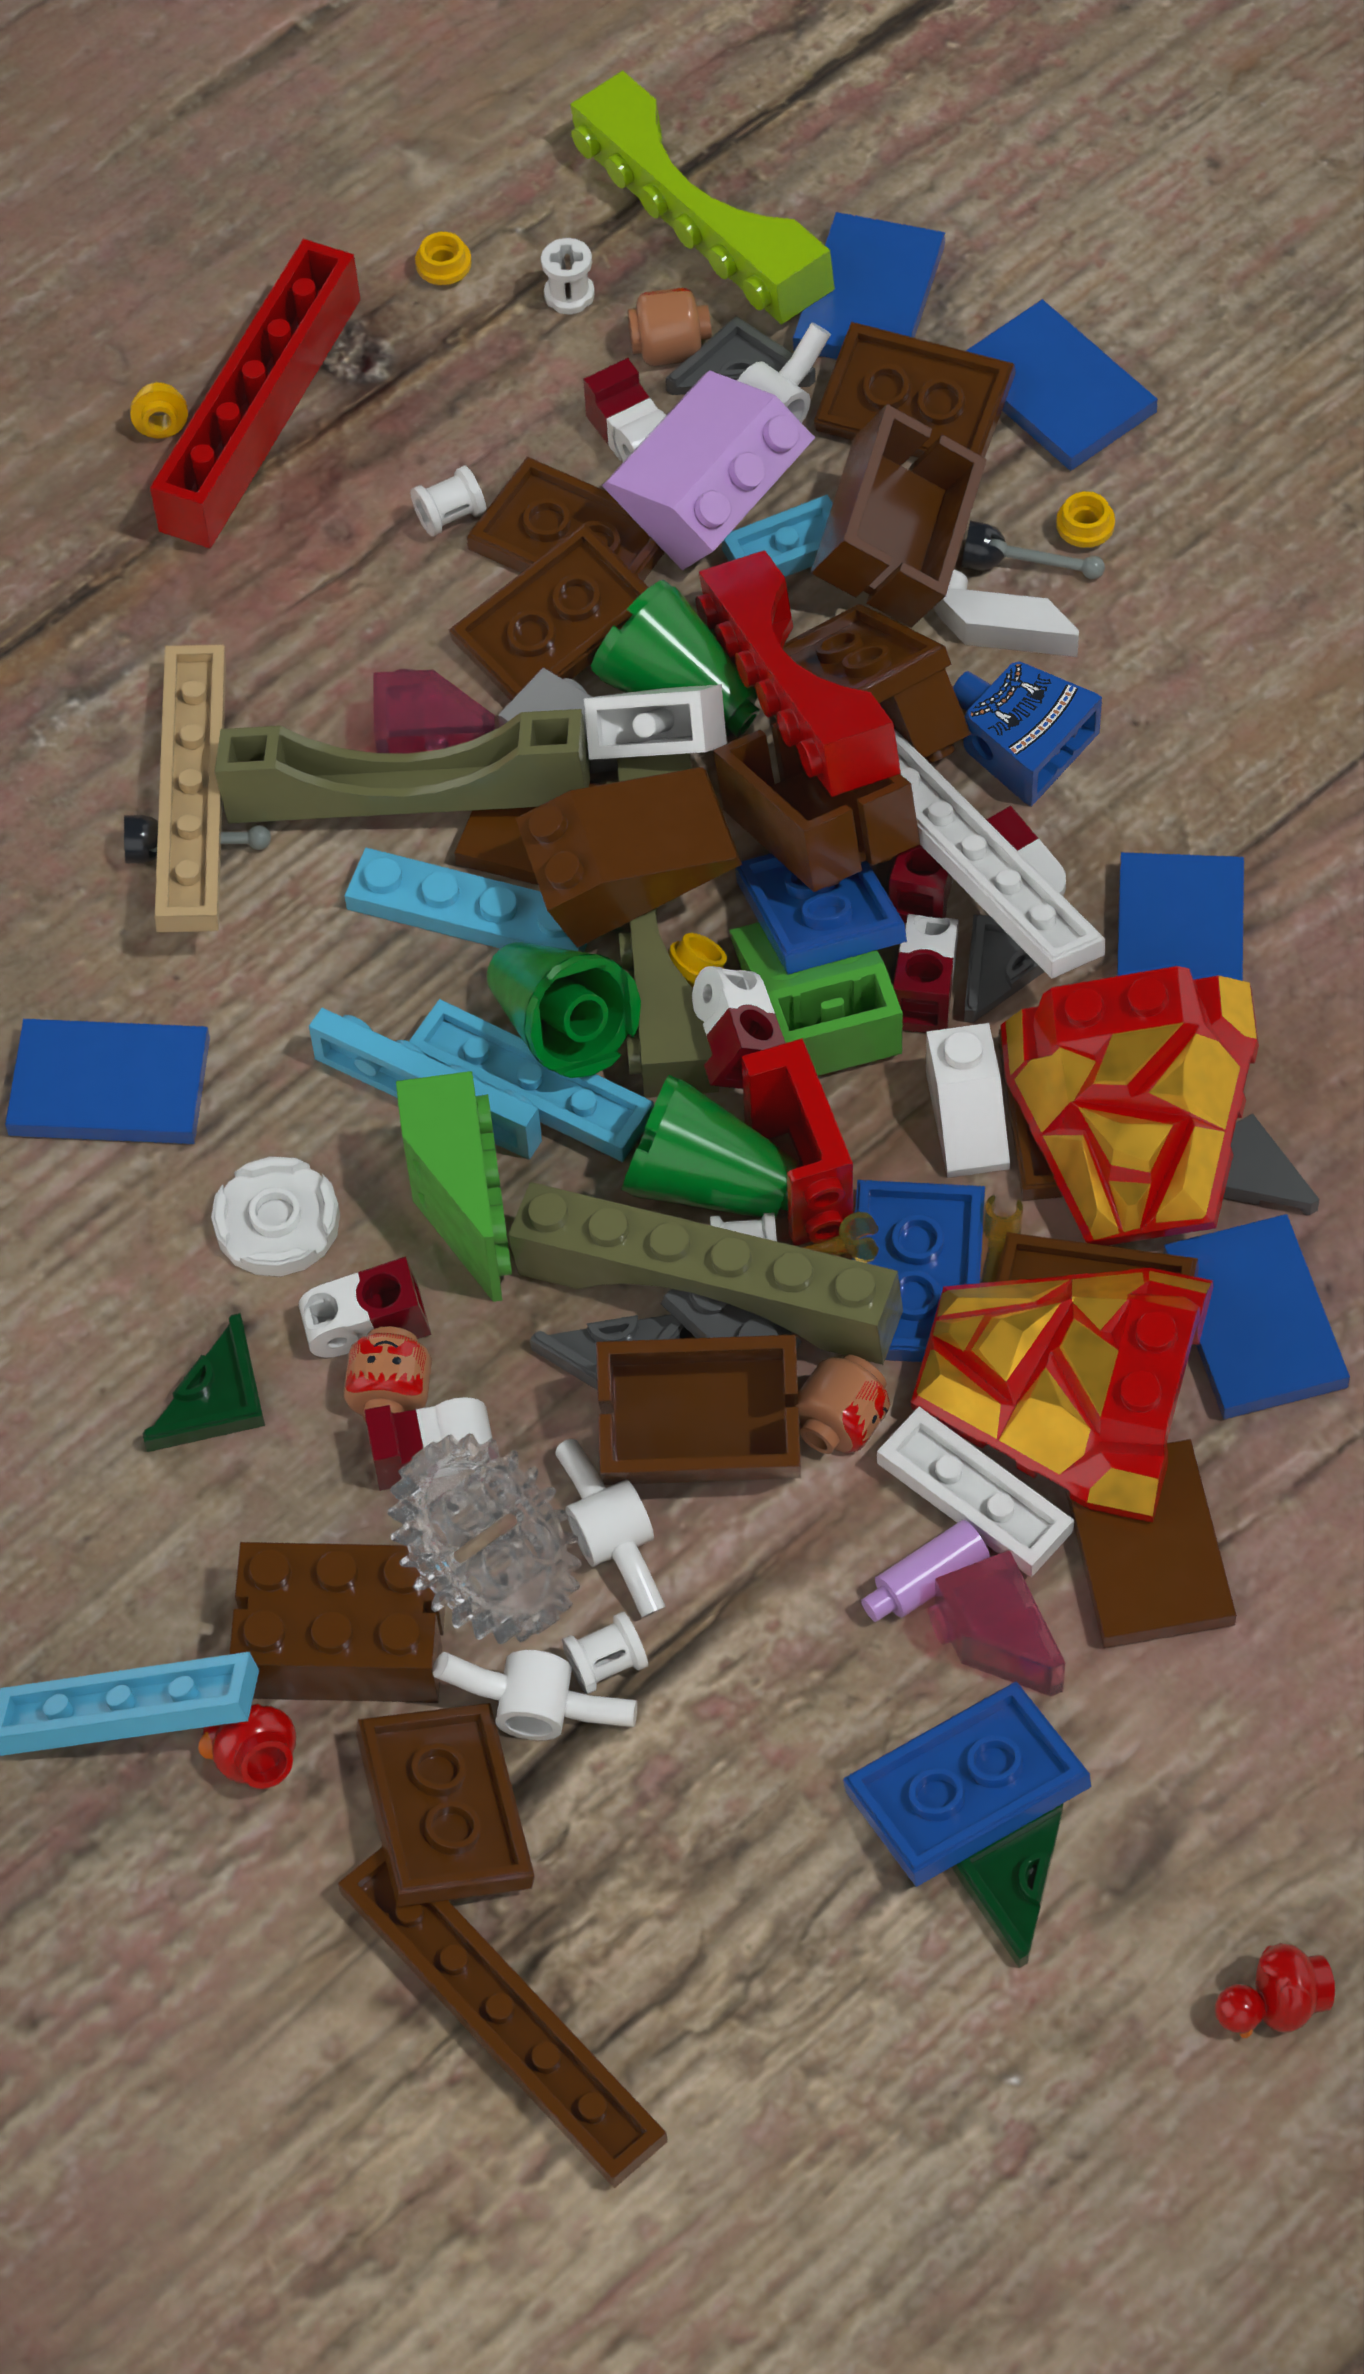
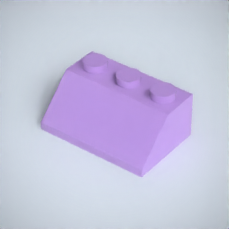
[602,370,815,571]

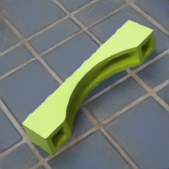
[570,70,835,325]

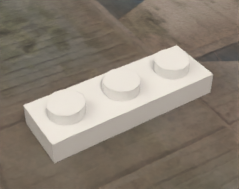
[877,1407,1074,1578]

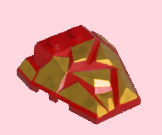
[1000,966,1259,1246]
[911,1268,1213,1523]

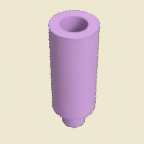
[861,1520,990,1622]

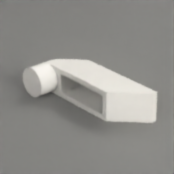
[934,570,1079,657]

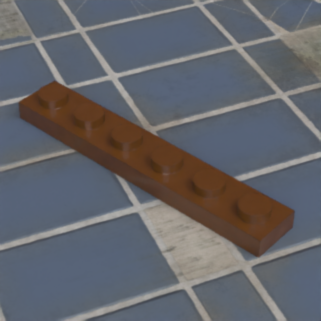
[338,1846,668,2189]

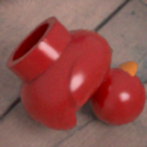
[198,1704,296,1789]
[1215,1943,1335,2038]

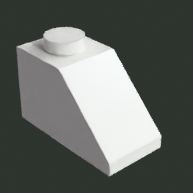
[584,684,727,760]
[926,1023,1010,1178]

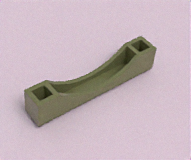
[215,709,591,823]
[607,753,719,1098]
[508,1182,903,1365]

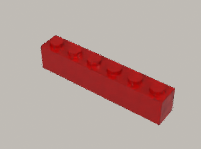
[150,239,360,549]

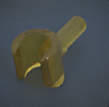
[980,1195,1023,1283]
[802,1212,879,1263]

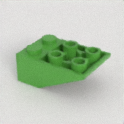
[729,922,903,1076]
[396,1071,512,1302]

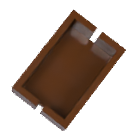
[811,404,987,628]
[713,722,920,892]
[596,1335,801,1485]
[229,1542,447,1703]

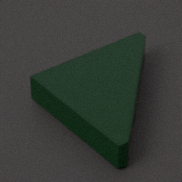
[142,1313,265,1452]
[951,1803,1064,1968]

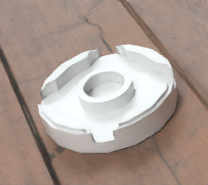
[211,1157,340,1277]

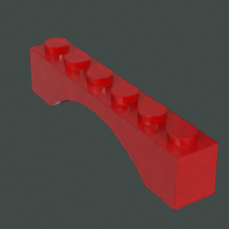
[695,550,901,797]

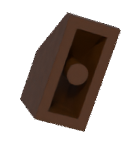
[879,668,971,763]

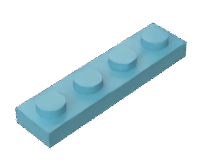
[345,847,588,952]
[409,999,654,1162]
[309,1008,542,1160]
[0,1652,259,1756]

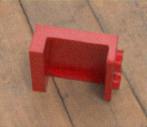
[742,1038,854,1245]

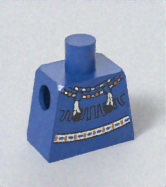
[953,662,1102,807]

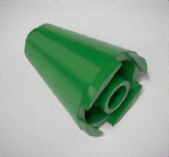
[591,580,760,737]
[487,942,641,1078]
[621,1075,799,1218]

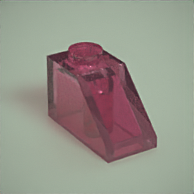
[373,669,496,754]
[928,1550,1066,1696]

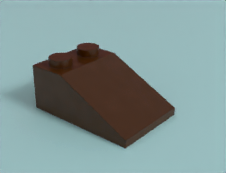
[515,767,742,948]

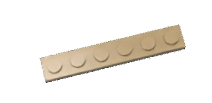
[155,645,226,932]

